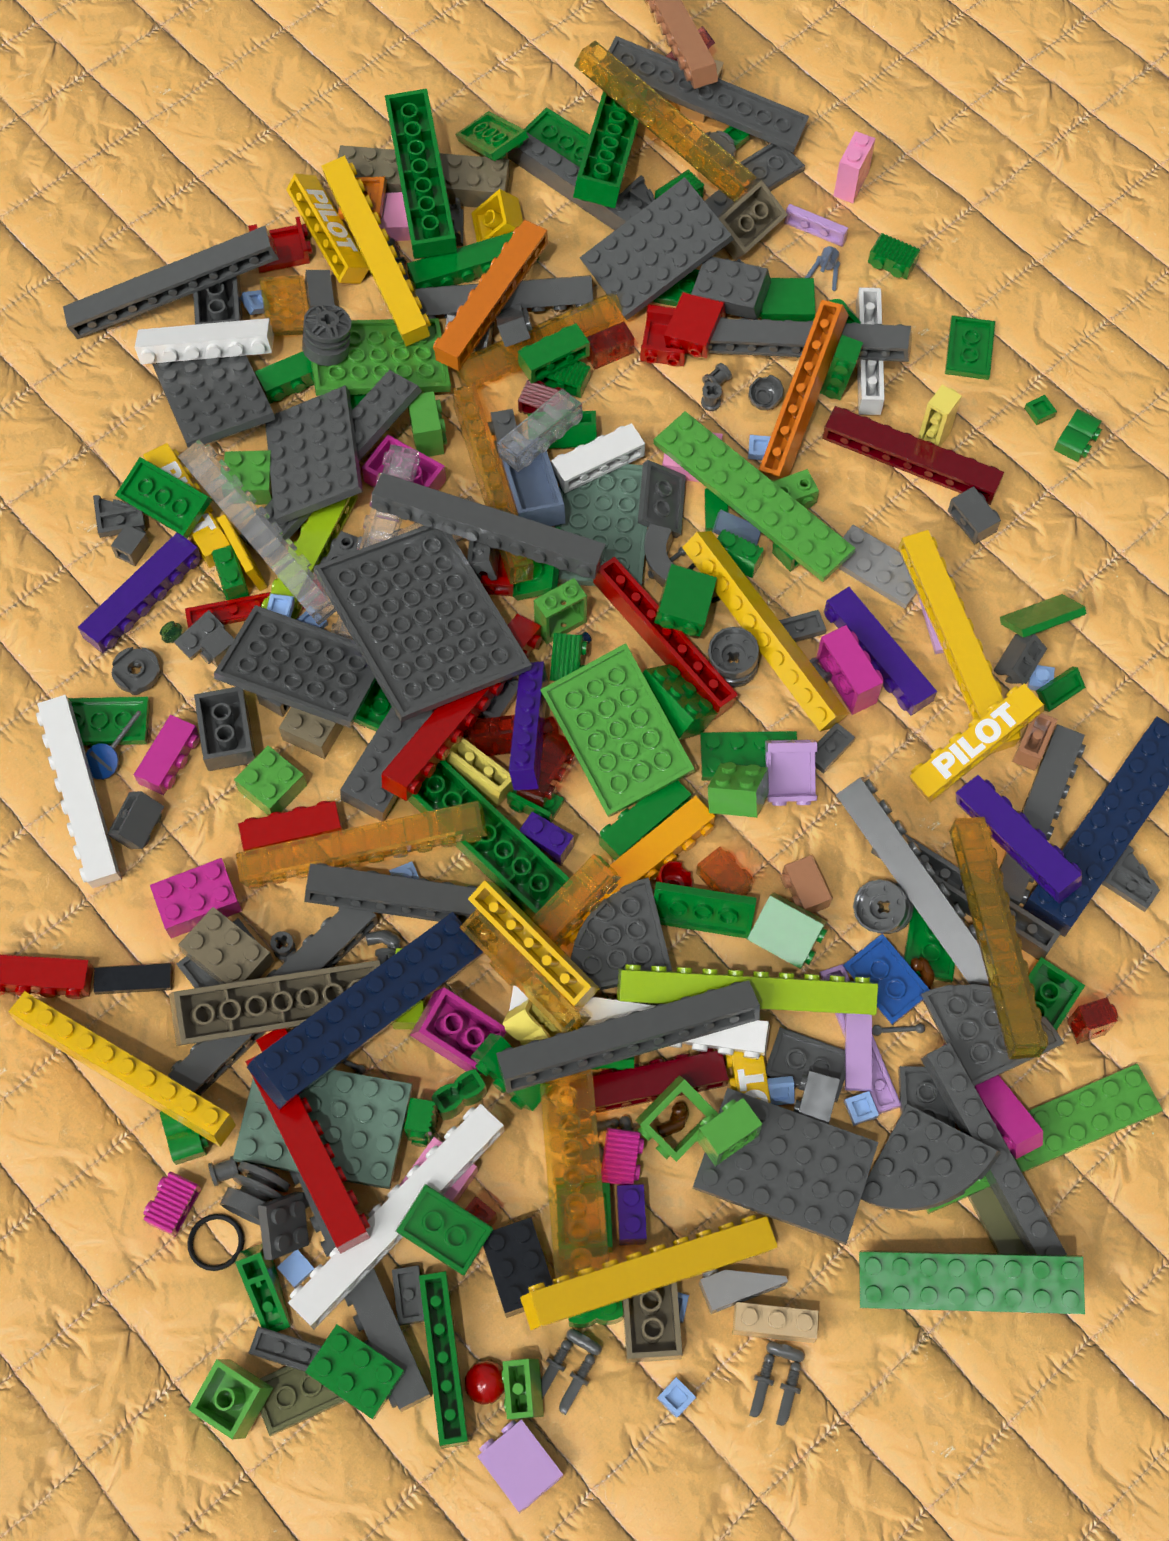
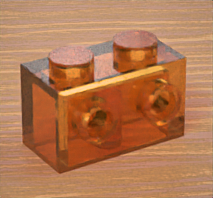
[696,846,753,896]

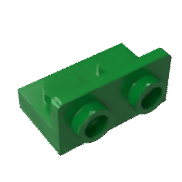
[507,786,564,823]

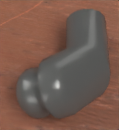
[365,930,401,950]

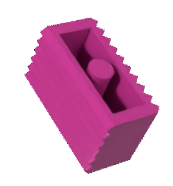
[600,1127,644,1185]
[143,1171,202,1237]

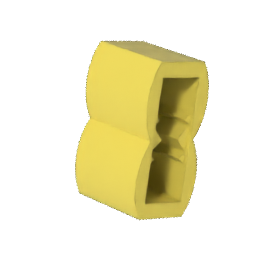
[503,999,562,1045]

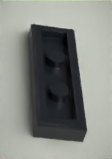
[94,963,172,995]

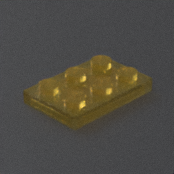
[259,275,309,336]

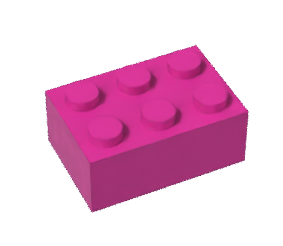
[362,435,446,491]
[816,625,883,715]
[150,858,242,939]
[410,987,506,1074]

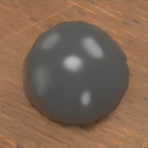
[748,375,784,411]

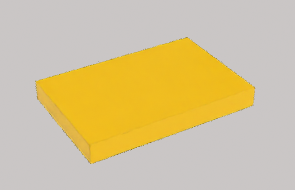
[217,514,267,592]

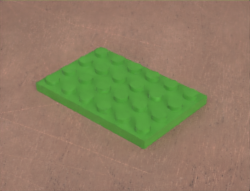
[311,318,451,396]
[540,643,695,817]

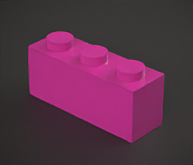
[133,714,200,796]
[975,1075,1043,1159]

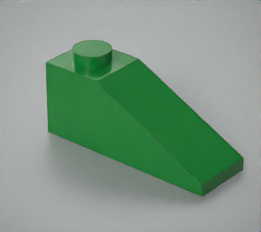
[235,1244,291,1332]

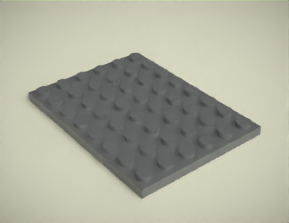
[314,526,532,722]

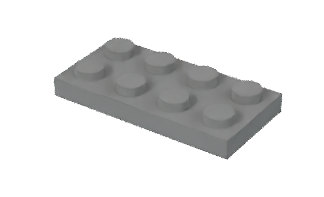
[838,525,917,609]

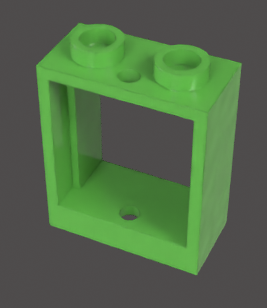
[534,578,587,644]
[635,1075,719,1162]

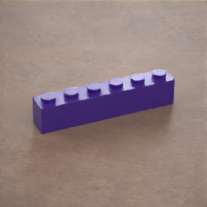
[78,533,202,654]
[824,587,937,716]
[509,662,549,790]
[956,775,1082,903]

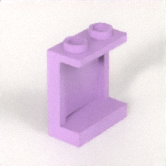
[765,739,817,806]
[477,1419,564,1514]

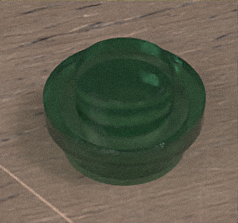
[160,621,183,643]

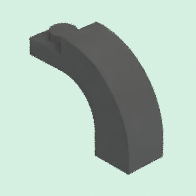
[644,523,675,587]

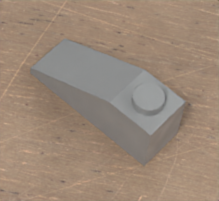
[699,1269,788,1314]

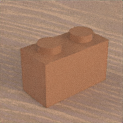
[1012,713,1058,771]
[781,855,832,913]

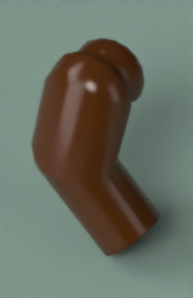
[911,957,935,990]
[657,1103,688,1138]

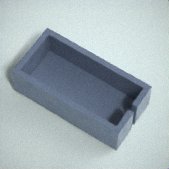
[498,440,565,526]

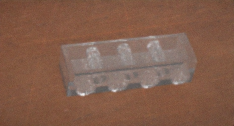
[497,389,583,472]

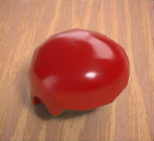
[655,861,693,887]
[465,1360,505,1405]

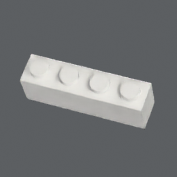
[551,423,645,493]

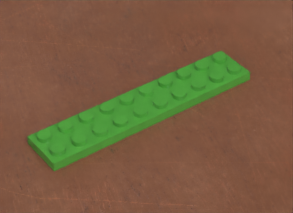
[653,411,855,582]
[926,1064,1163,1214]

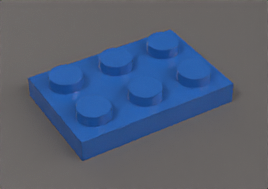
[843,934,930,1026]

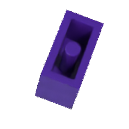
[519,812,574,866]
[616,1184,647,1245]

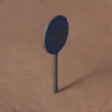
[86,710,141,780]

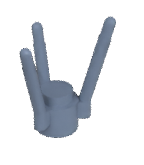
[805,246,840,291]

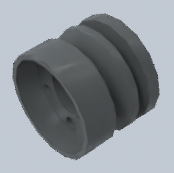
[302,304,352,366]
[708,627,759,688]
[853,879,914,934]
[219,1162,291,1225]

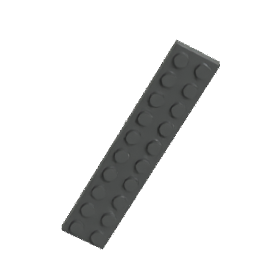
[599,36,809,152]
[239,370,422,560]

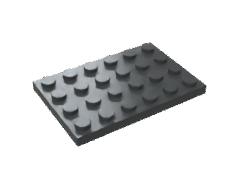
[580,177,734,320]
[152,355,275,450]
[265,385,363,525]
[214,605,376,728]
[692,1088,879,1245]

